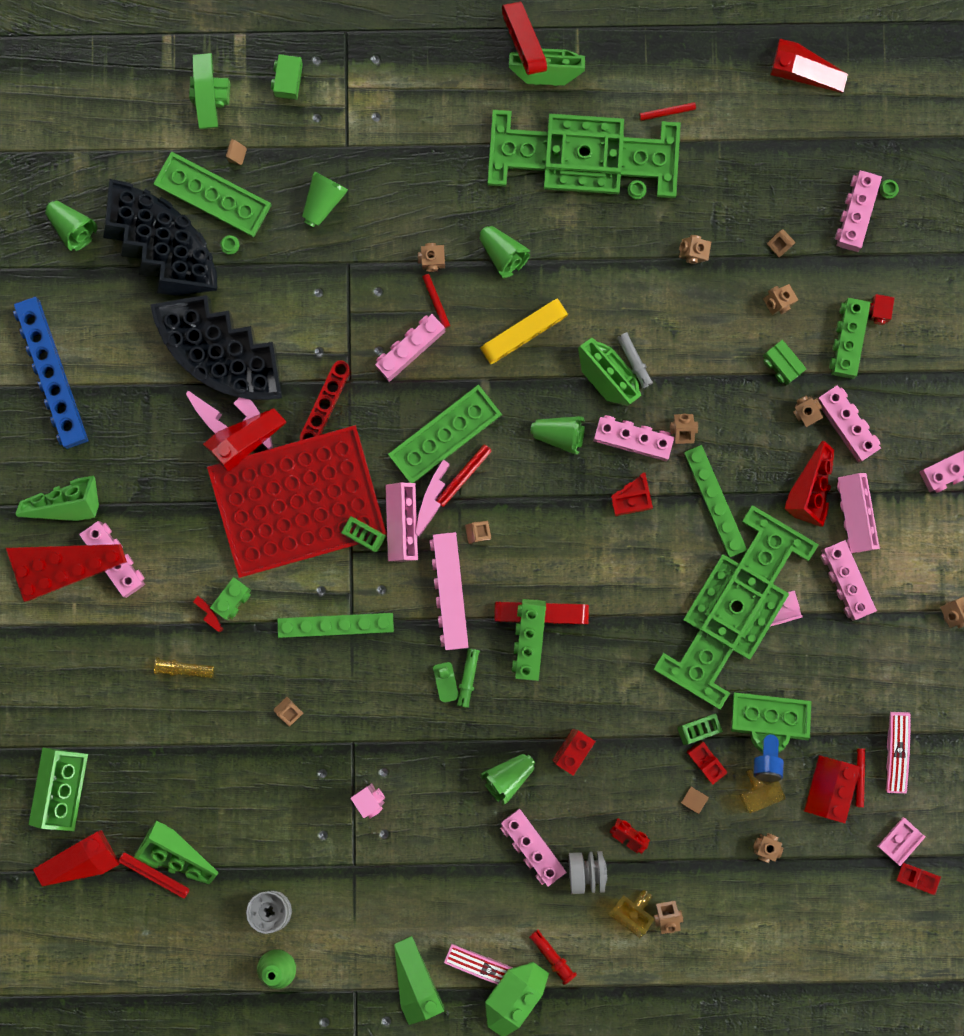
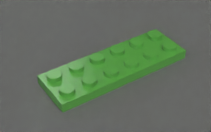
[153,152,271,238]
[388,385,502,483]

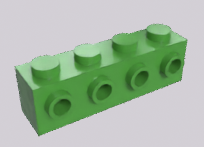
[829,298,871,379]
[512,599,546,681]

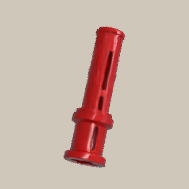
[529,929,577,985]

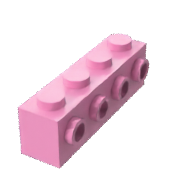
[835,170,882,252]
[375,314,445,382]
[818,385,881,463]
[593,415,674,462]
[920,450,964,493]
[837,473,880,553]
[386,482,418,562]
[79,521,145,598]
[820,540,877,621]
[351,783,385,819]
[500,808,567,886]

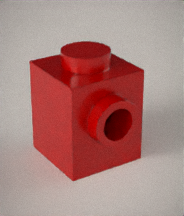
[869,294,895,325]

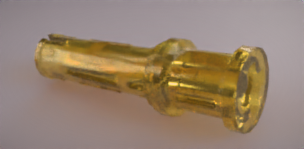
[154,657,214,678]

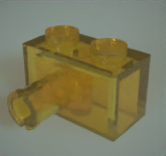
[739,768,786,813]
[608,890,655,938]

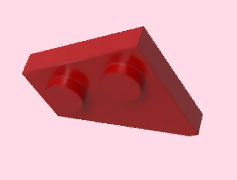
[611,473,653,516]

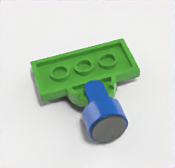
[731,692,811,782]

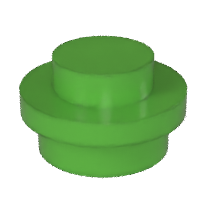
[627,180,646,199]
[879,180,899,199]
[220,235,240,255]

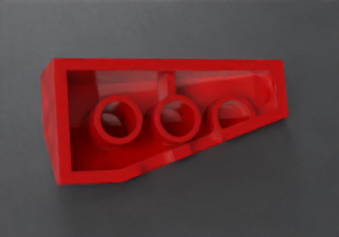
[770,38,848,93]
[203,408,287,472]
[785,441,834,527]
[33,830,120,886]

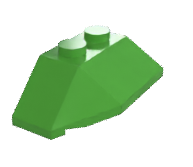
[509,49,585,86]
[578,338,641,406]
[485,962,549,1036]

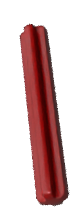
[436,445,491,507]
[119,853,190,899]

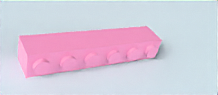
[430,532,469,651]

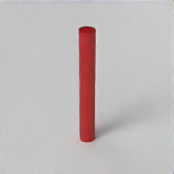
[639,102,696,121]
[422,274,451,328]
[856,748,865,807]

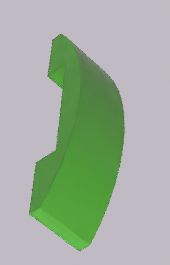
[193,53,218,129]

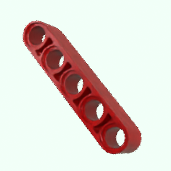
[502,1,547,75]
[300,360,350,441]
[494,602,589,624]

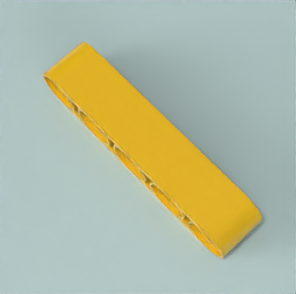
[480,299,568,364]

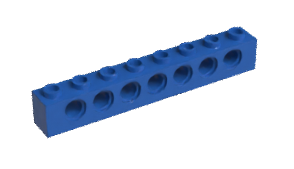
[13,297,89,449]

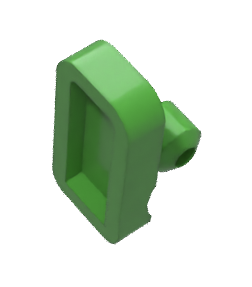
[433,662,459,702]

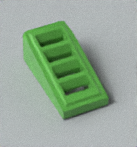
[341,516,386,552]
[678,714,723,745]

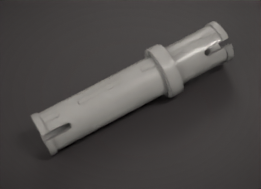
[617,332,653,388]

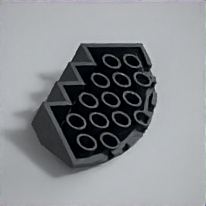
[103,179,217,296]
[150,295,282,400]

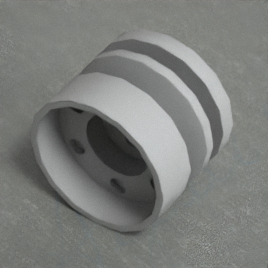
[569,851,607,894]
[246,891,292,934]

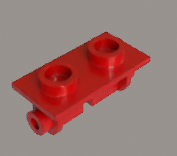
[609,818,650,854]

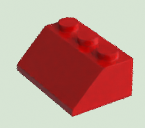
[804,755,860,823]

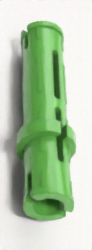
[457,648,480,708]

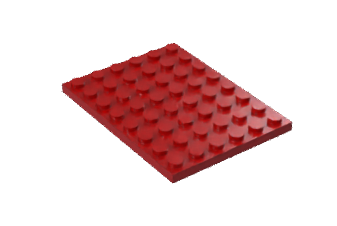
[207,425,387,578]

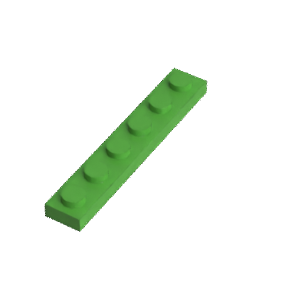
[684,445,747,558]
[277,613,394,638]

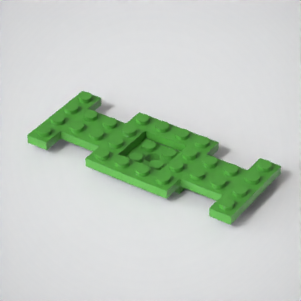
[488,110,681,198]
[653,505,819,710]

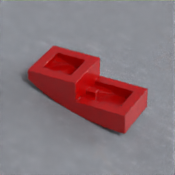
[193,596,223,632]
[687,740,728,785]
[897,863,941,895]

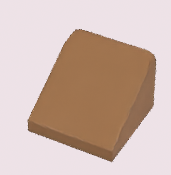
[226,139,247,165]
[767,230,795,257]
[465,521,491,544]
[274,697,303,727]
[681,787,709,814]

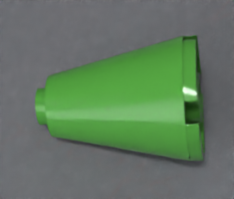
[302,172,348,227]
[45,201,97,251]
[479,226,530,278]
[531,416,585,455]
[480,754,535,805]
[257,949,296,989]

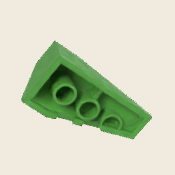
[15,476,99,521]
[134,821,218,884]
[394,936,444,1025]

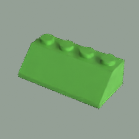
[29,747,88,831]

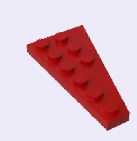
[6,544,127,602]

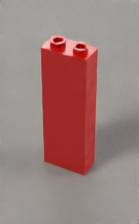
[552,728,596,776]

